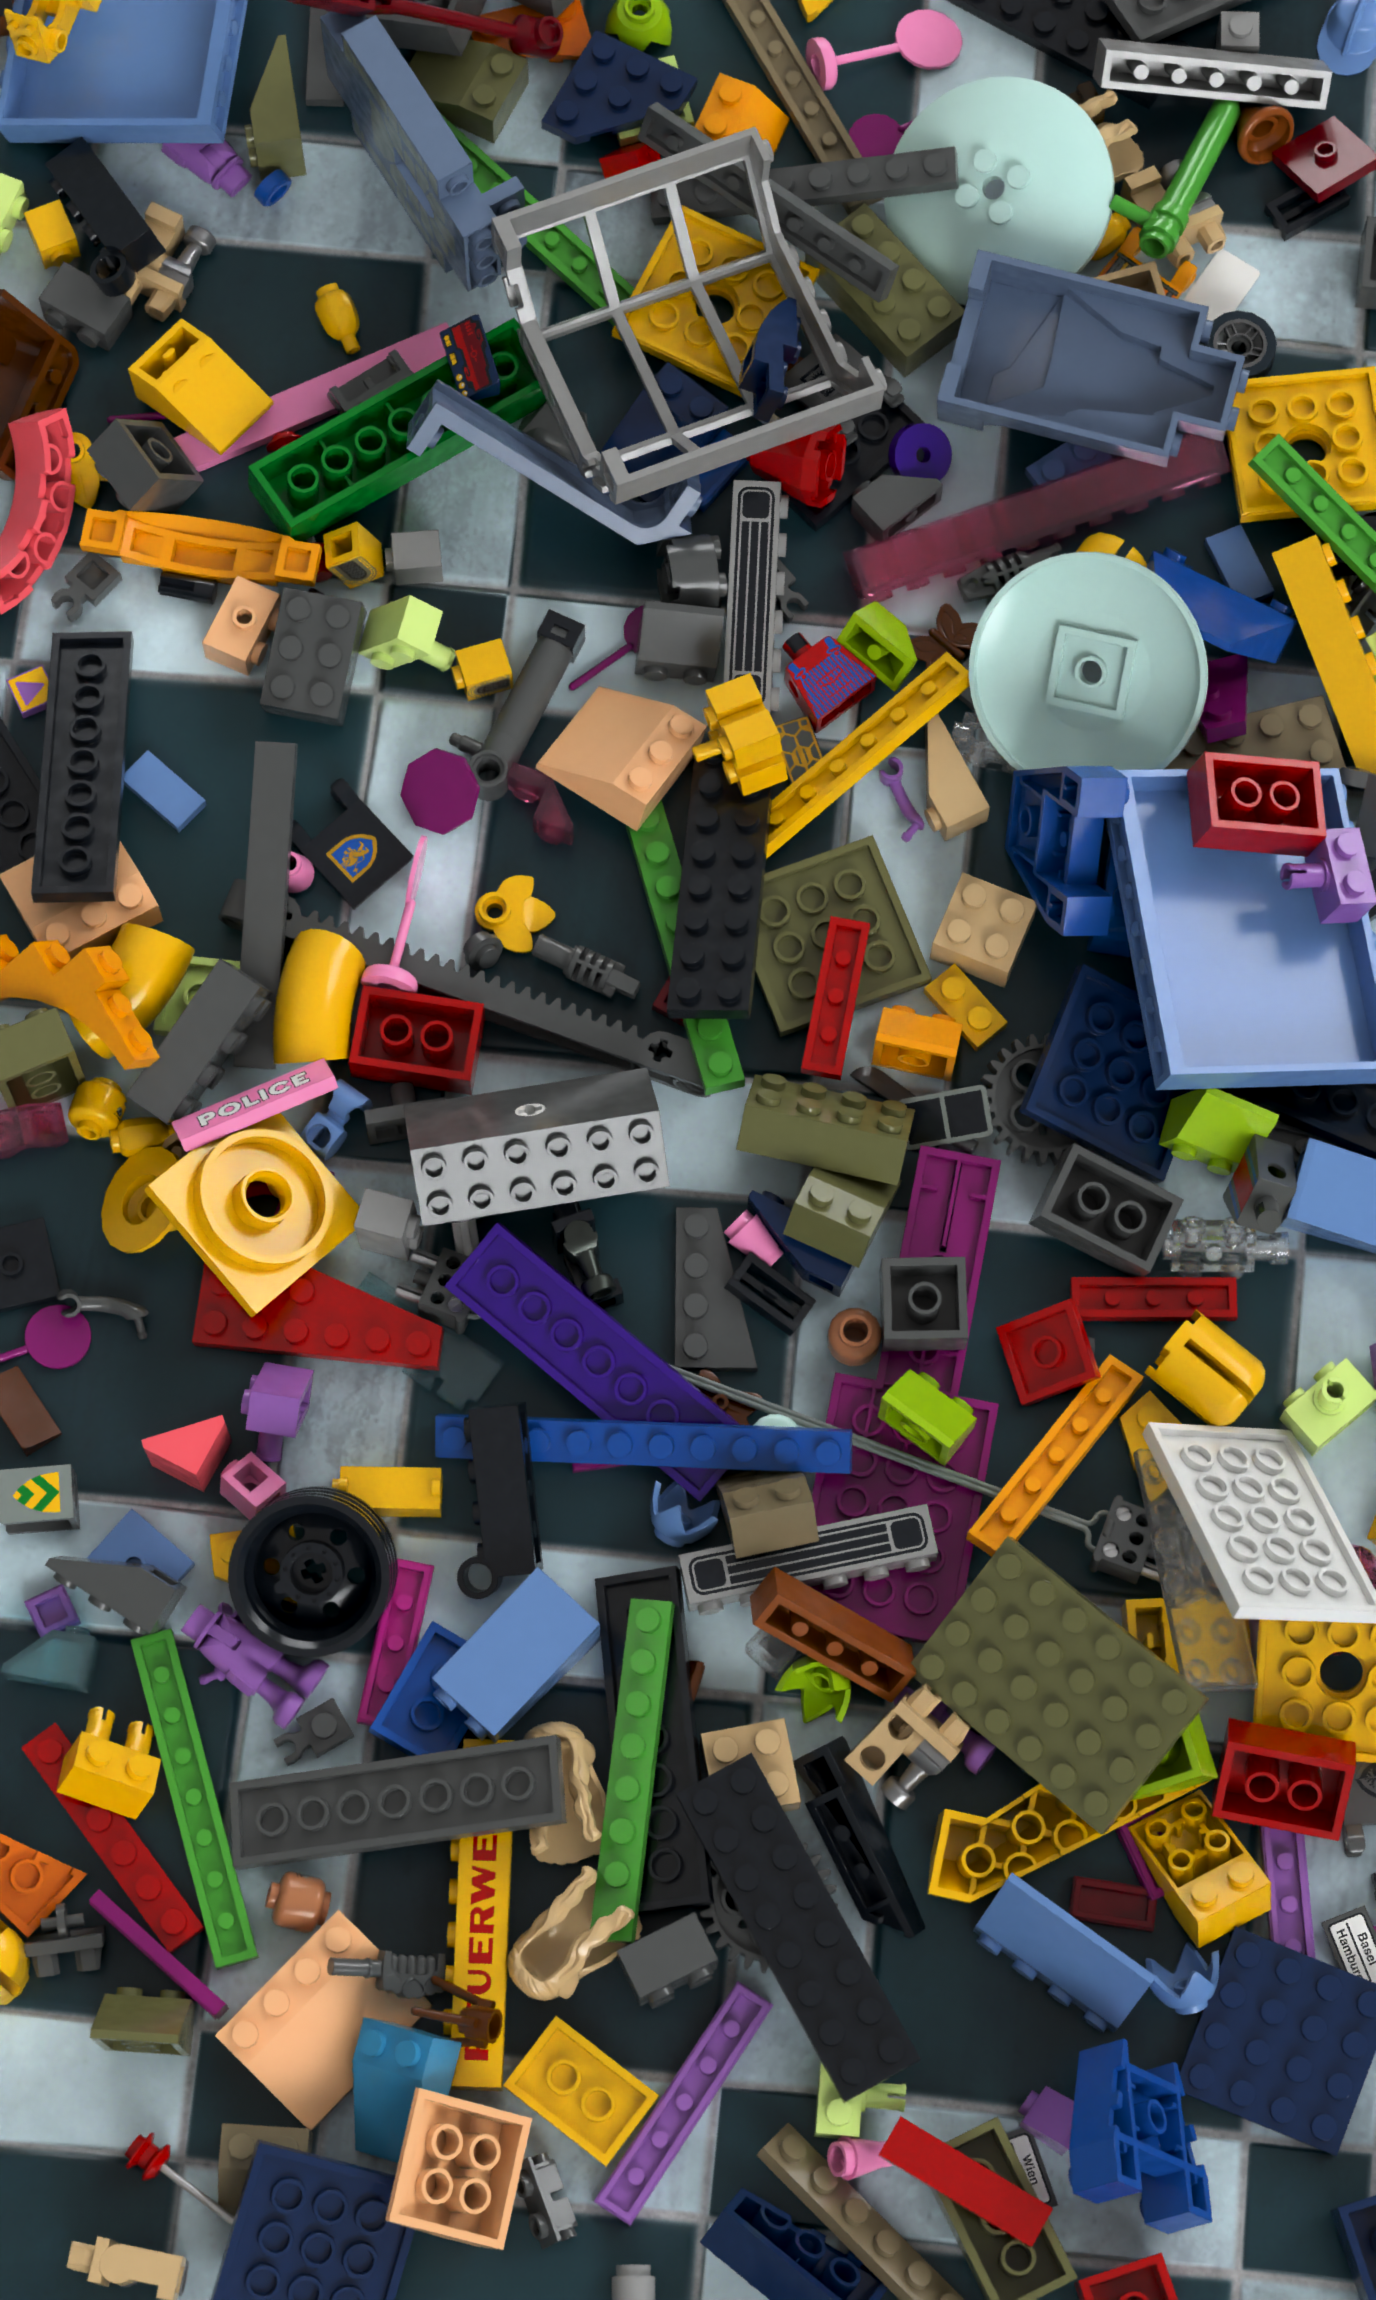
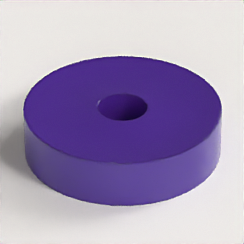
[888,423,952,481]

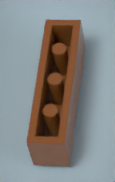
[750,1566,916,1703]

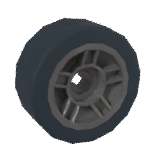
[1202,310,1277,379]

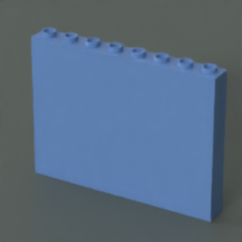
[0,0,248,143]
[1106,768,1376,1090]

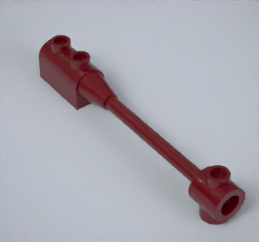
[287,0,564,60]

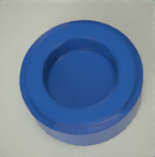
[254,169,291,207]

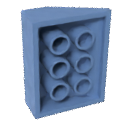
[973,1873,1156,2033]

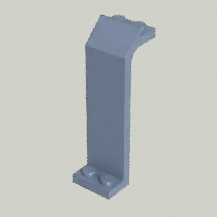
[406,379,703,545]

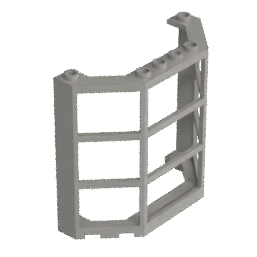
[491,126,887,505]

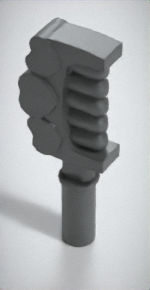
[327,1951,446,1999]

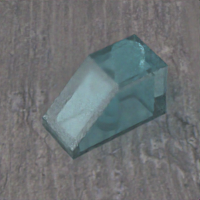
[1,1625,100,1693]

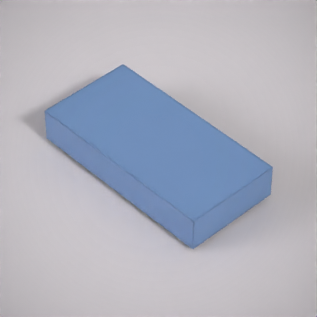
[1204,524,1275,602]
[124,750,207,833]

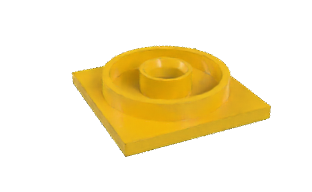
[612,205,820,397]
[1225,366,1376,523]
[144,1113,359,1318]
[1253,1620,1376,1763]

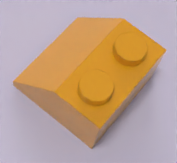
[695,72,790,155]
[871,1005,963,1082]

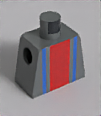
[1223,1134,1297,1234]

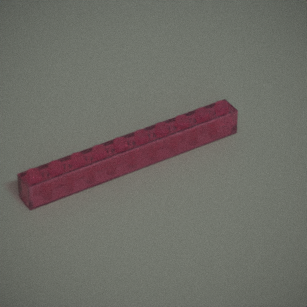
[843,433,1232,603]

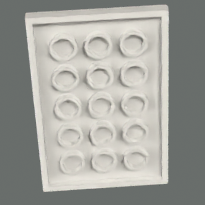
[1142,1422,1376,1623]

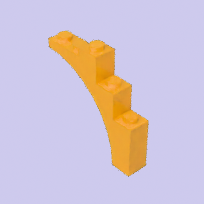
[0,934,160,1070]

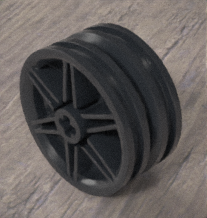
[228,1486,398,1657]

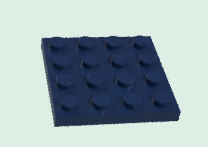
[1019,964,1196,1183]
[1179,1926,1376,2156]
[210,2139,415,2300]

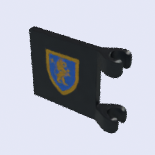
[291,778,414,910]

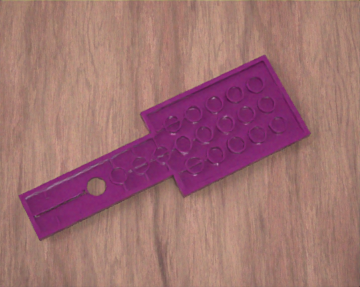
[811,1145,1001,1644]

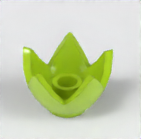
[605,0,672,52]
[775,1656,851,1723]

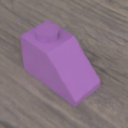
[1018,2086,1074,2156]

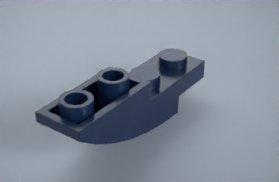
[739,297,802,423]

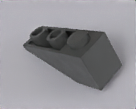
[45,1556,187,1635]

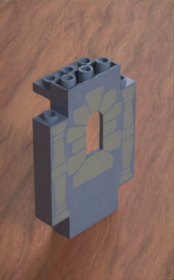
[320,11,527,292]

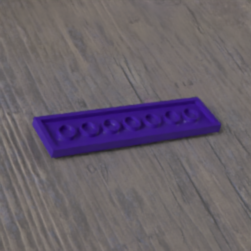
[444,1222,741,1502]

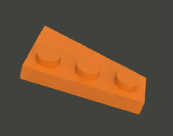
[471,0,591,63]
[0,1833,87,1938]

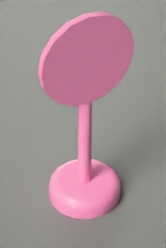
[806,9,963,91]
[360,835,428,993]

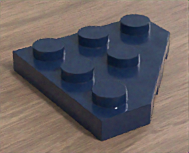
[541,30,698,145]

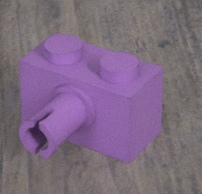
[1280,827,1376,924]
[241,1362,314,1462]

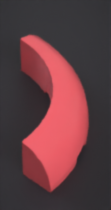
[0,408,76,615]

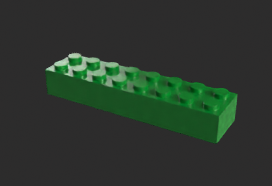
[248,318,546,542]

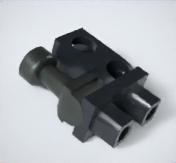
[552,1202,624,1310]

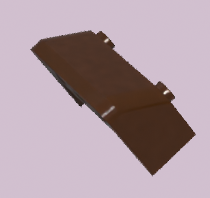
[0,289,79,481]

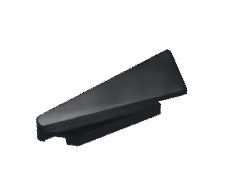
[793,1736,925,1938]

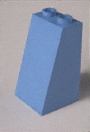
[1280,1138,1376,1254]
[432,1567,600,1743]

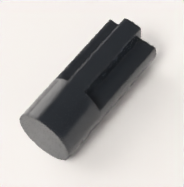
[158,572,218,604]

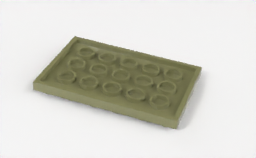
[911,1536,1209,1834]

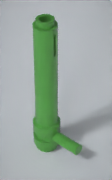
[1109,99,1241,259]

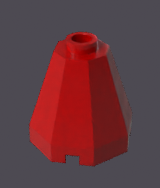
[746,423,847,508]

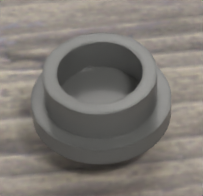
[463,931,503,970]

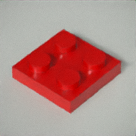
[996,1299,1101,1406]

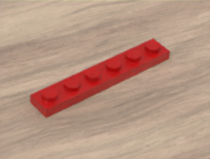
[21,1722,205,1954]

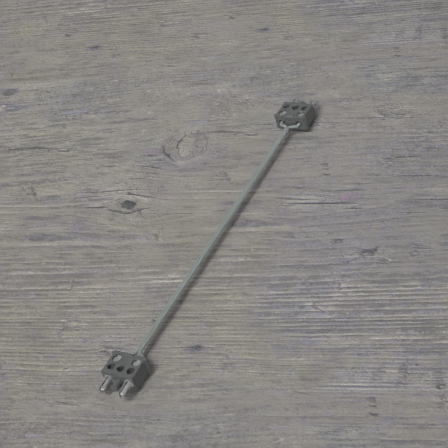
[395,1247,1185,1584]

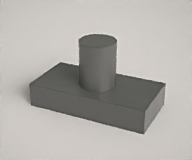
[364,1082,445,1145]

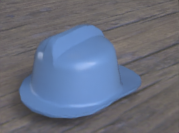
[1316,0,1376,76]

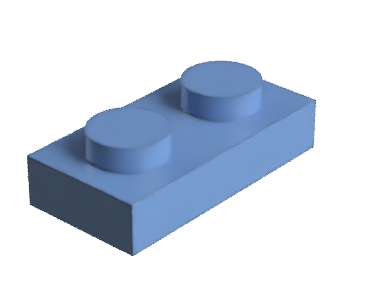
[1025,442,1112,504]

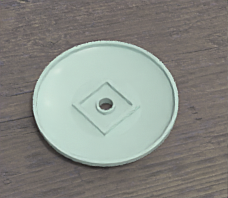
[884,76,1115,306]
[969,552,1208,770]

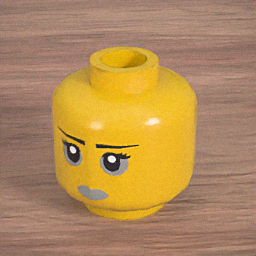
[68,1077,127,1140]

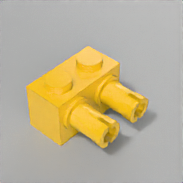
[56,1707,161,1820]

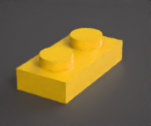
[923,963,1008,1052]

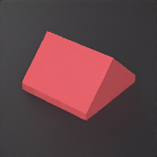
[141,1415,232,1492]

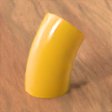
[69,923,195,1059]
[273,929,366,1064]

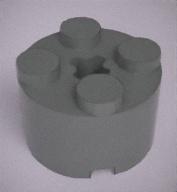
[656,534,727,608]

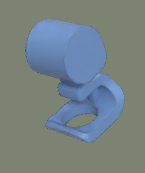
[300,1079,373,1161]

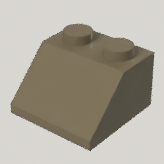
[218,2123,313,2217]

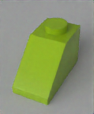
[836,601,918,692]

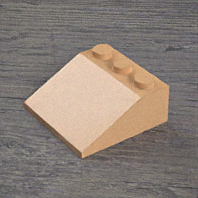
[536,686,707,831]
[0,841,163,960]
[385,2088,532,2250]

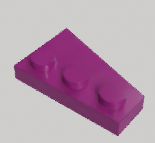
[1197,654,1249,743]

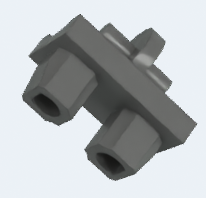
[24,1903,106,1977]

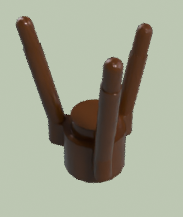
[411,1976,503,2049]

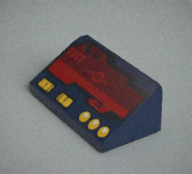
[440,314,500,401]

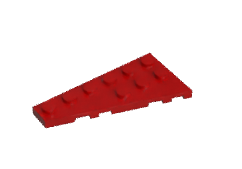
[192,1262,444,1371]

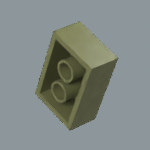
[0,1007,86,1118]

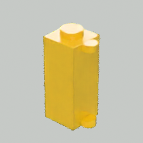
[332,1466,443,1518]

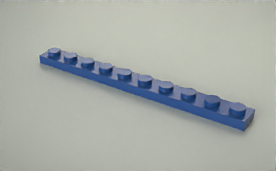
[435,1413,852,1474]

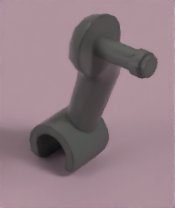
[57,1289,149,1340]

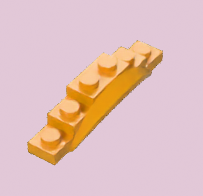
[79,508,322,587]

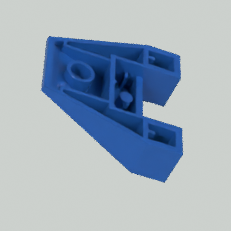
[1147,547,1298,663]
[1005,766,1130,936]

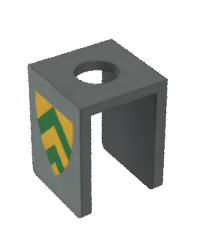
[0,1464,80,1535]

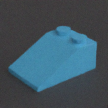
[353,2017,462,2163]

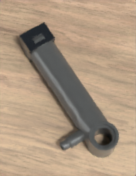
[449,609,585,801]

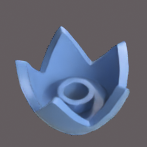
[650,1480,720,1547]
[1145,1942,1219,2015]

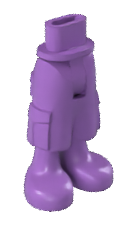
[161,139,252,197]
[181,1604,329,1729]

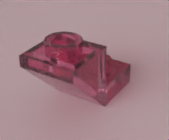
[508,762,574,846]
[0,1103,69,1159]

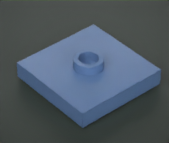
[87,1509,195,1582]

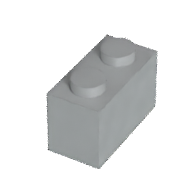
[354,1188,424,1261]

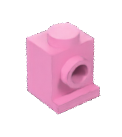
[220,1452,286,1521]

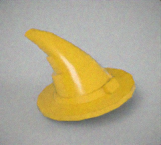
[101,1146,180,1254]

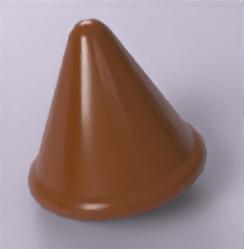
[1235,106,1294,165]

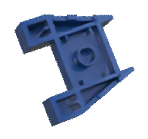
[1068,2038,1213,2234]

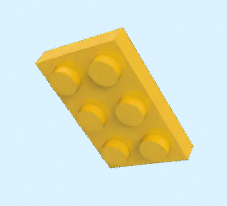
[503,2016,659,2167]

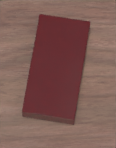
[1068,1876,1157,1933]

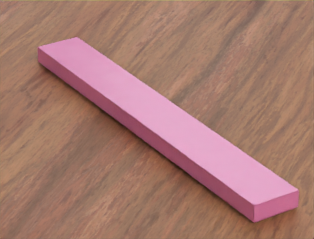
[174,322,449,473]

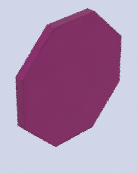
[400,748,480,835]

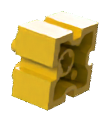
[692,673,788,797]

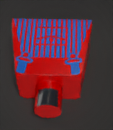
[782,632,877,733]

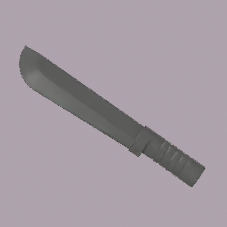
[850,1066,979,1155]

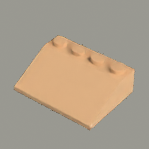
[215,1910,433,2131]

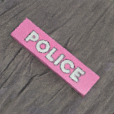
[171,1058,338,1152]

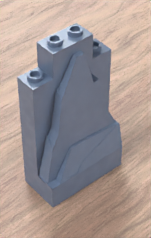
[937,249,1250,468]

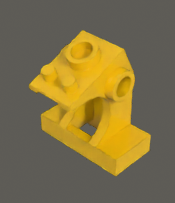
[4,0,102,64]

